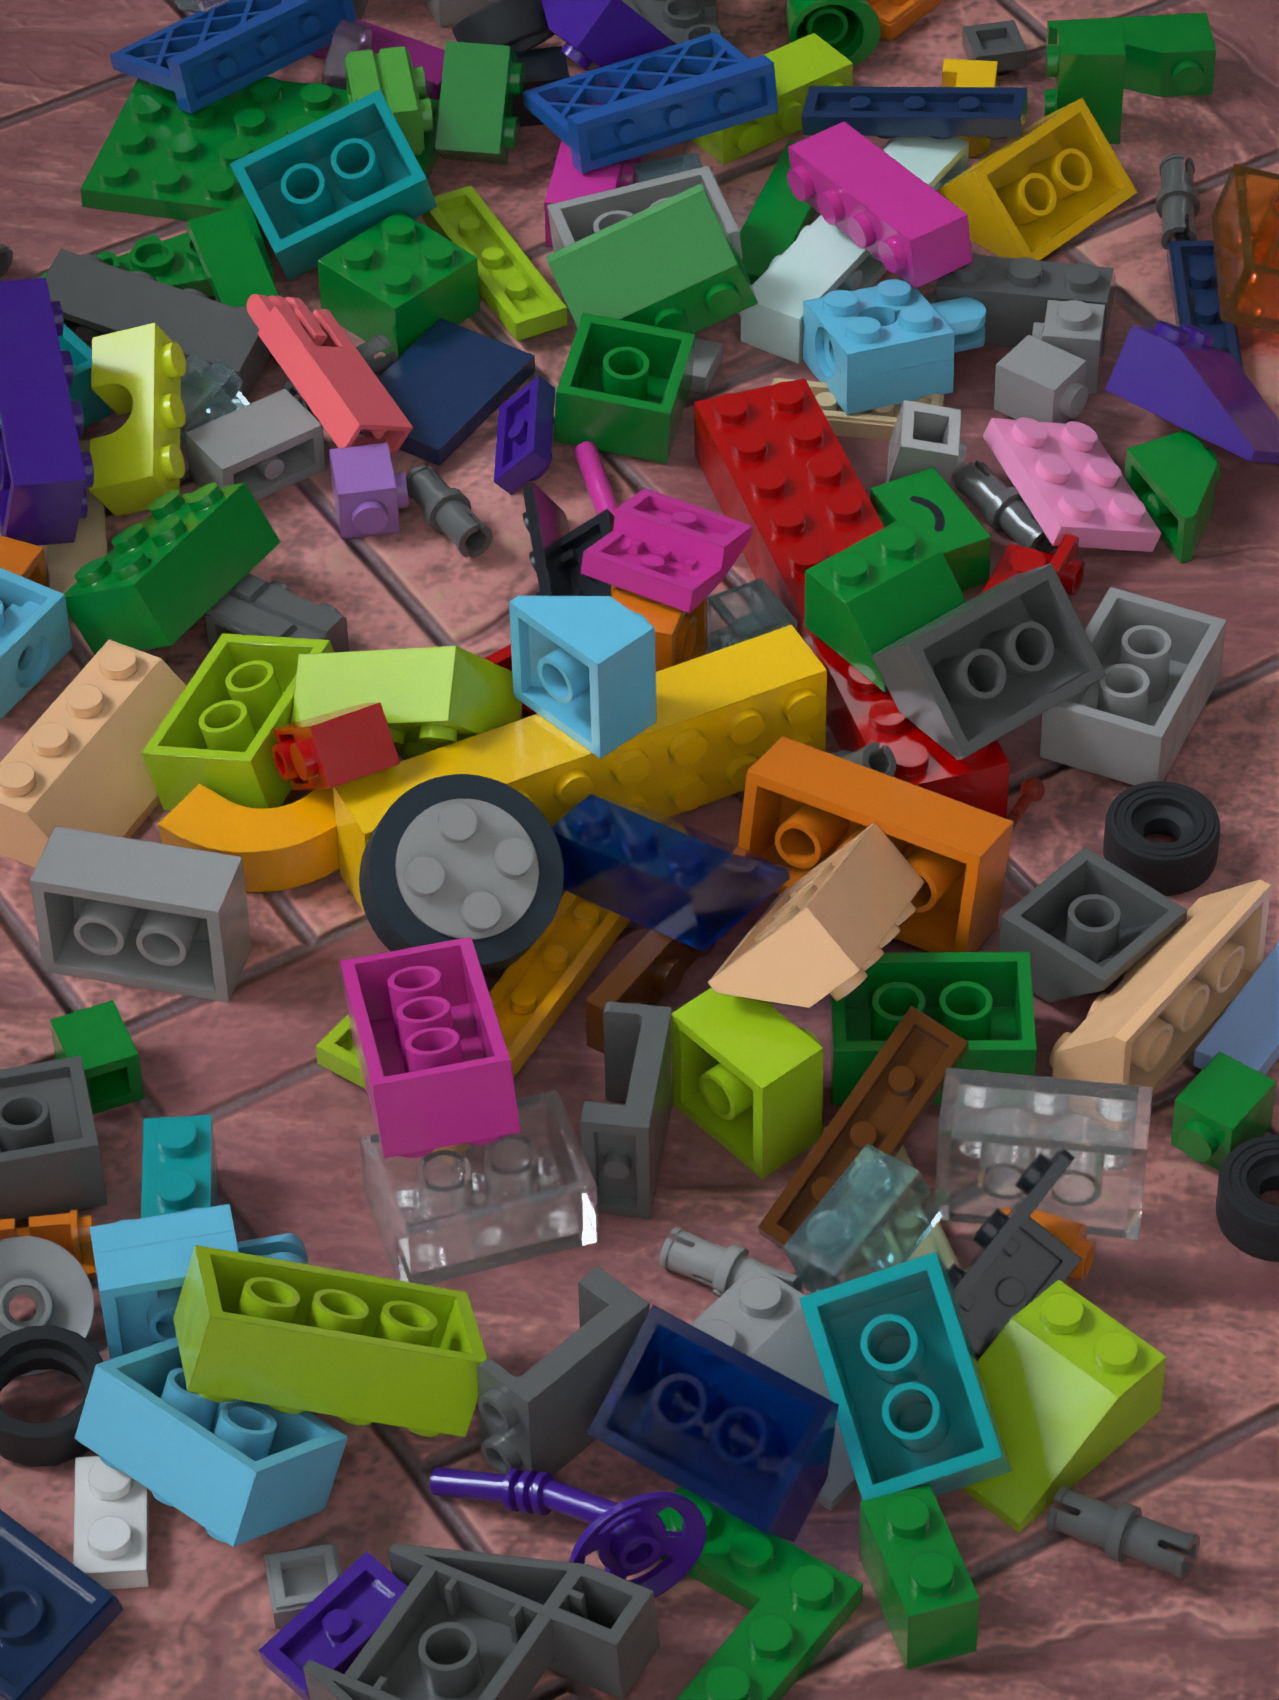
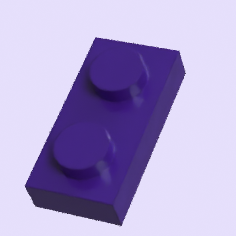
[494,375,555,495]
[258,1551,408,1700]

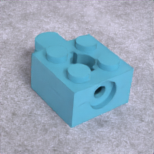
[803,279,986,415]
[0,568,72,720]
[89,1204,308,1360]

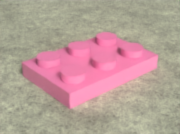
[983,417,1162,552]

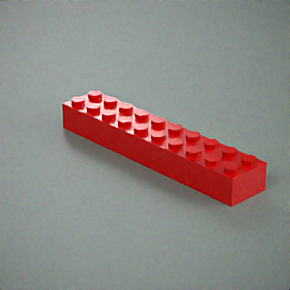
[694,378,1010,818]

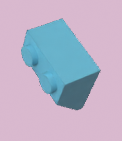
[509,596,657,759]

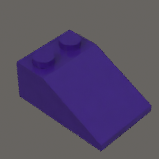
[541,0,676,90]
[1105,320,1279,464]

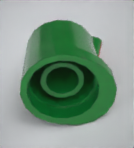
[786,0,881,66]

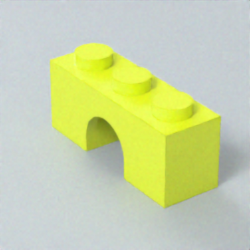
[89,323,186,517]

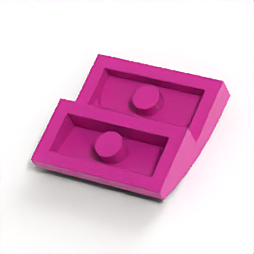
[580,488,753,613]

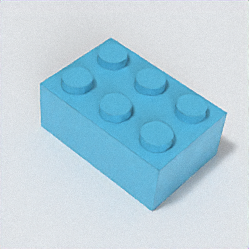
[74,1337,348,1547]

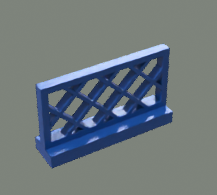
[110,0,359,114]
[523,32,778,174]

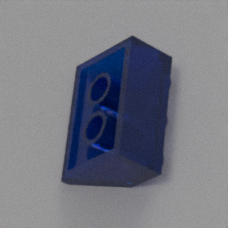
[551,794,790,952]
[586,1305,839,1542]

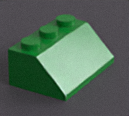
[546,183,758,334]

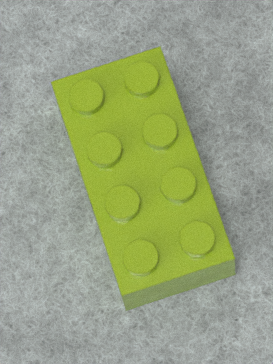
[173,1245,487,1437]

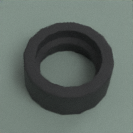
[452,0,555,51]
[0,1325,103,1467]

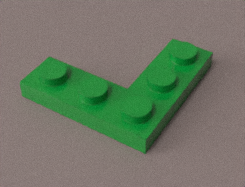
[658,1483,863,1700]

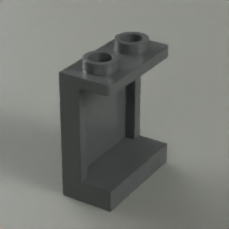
[581,1002,673,1219]
[477,1266,652,1475]

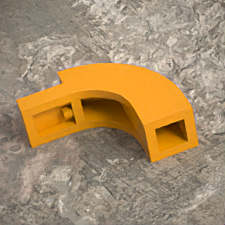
[158,783,340,893]

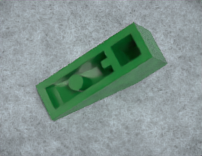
[1045,13,1216,97]

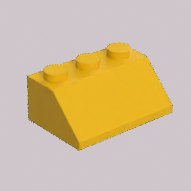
[937,98,1138,261]

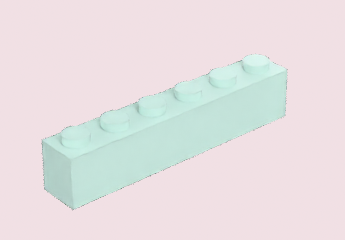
[737,136,969,364]

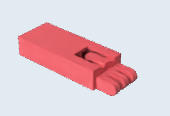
[246,294,413,455]

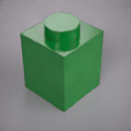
[50,1000,145,1115]
[1171,1052,1276,1171]

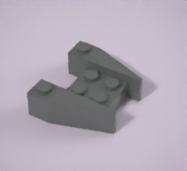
[303,1543,660,1700]

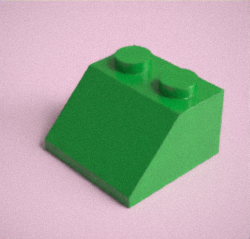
[805,519,967,692]

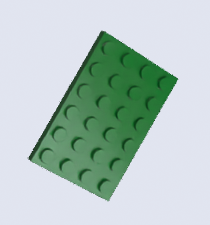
[80,76,440,231]

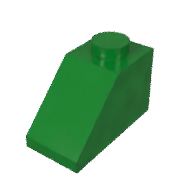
[1124,430,1220,564]

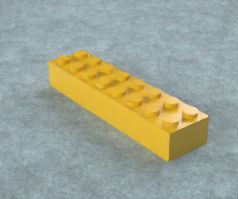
[333,624,827,915]

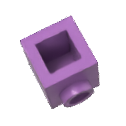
[329,442,409,540]

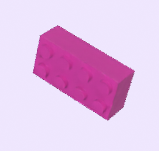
[340,937,521,1158]

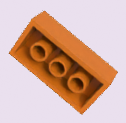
[738,736,1014,952]

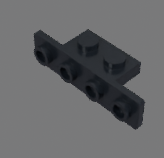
[523,482,615,596]
[947,1149,1082,1359]

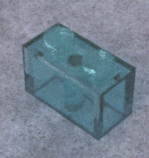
[783,1144,942,1294]

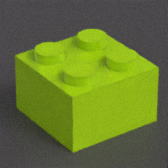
[671,987,824,1179]

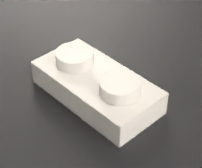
[73,1456,149,1589]

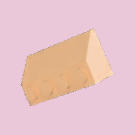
[0,640,186,868]
[708,822,925,1008]
[1049,879,1271,1133]

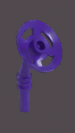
[430,1467,707,1598]

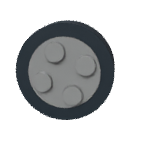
[359,774,564,976]

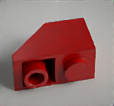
[272,702,400,790]

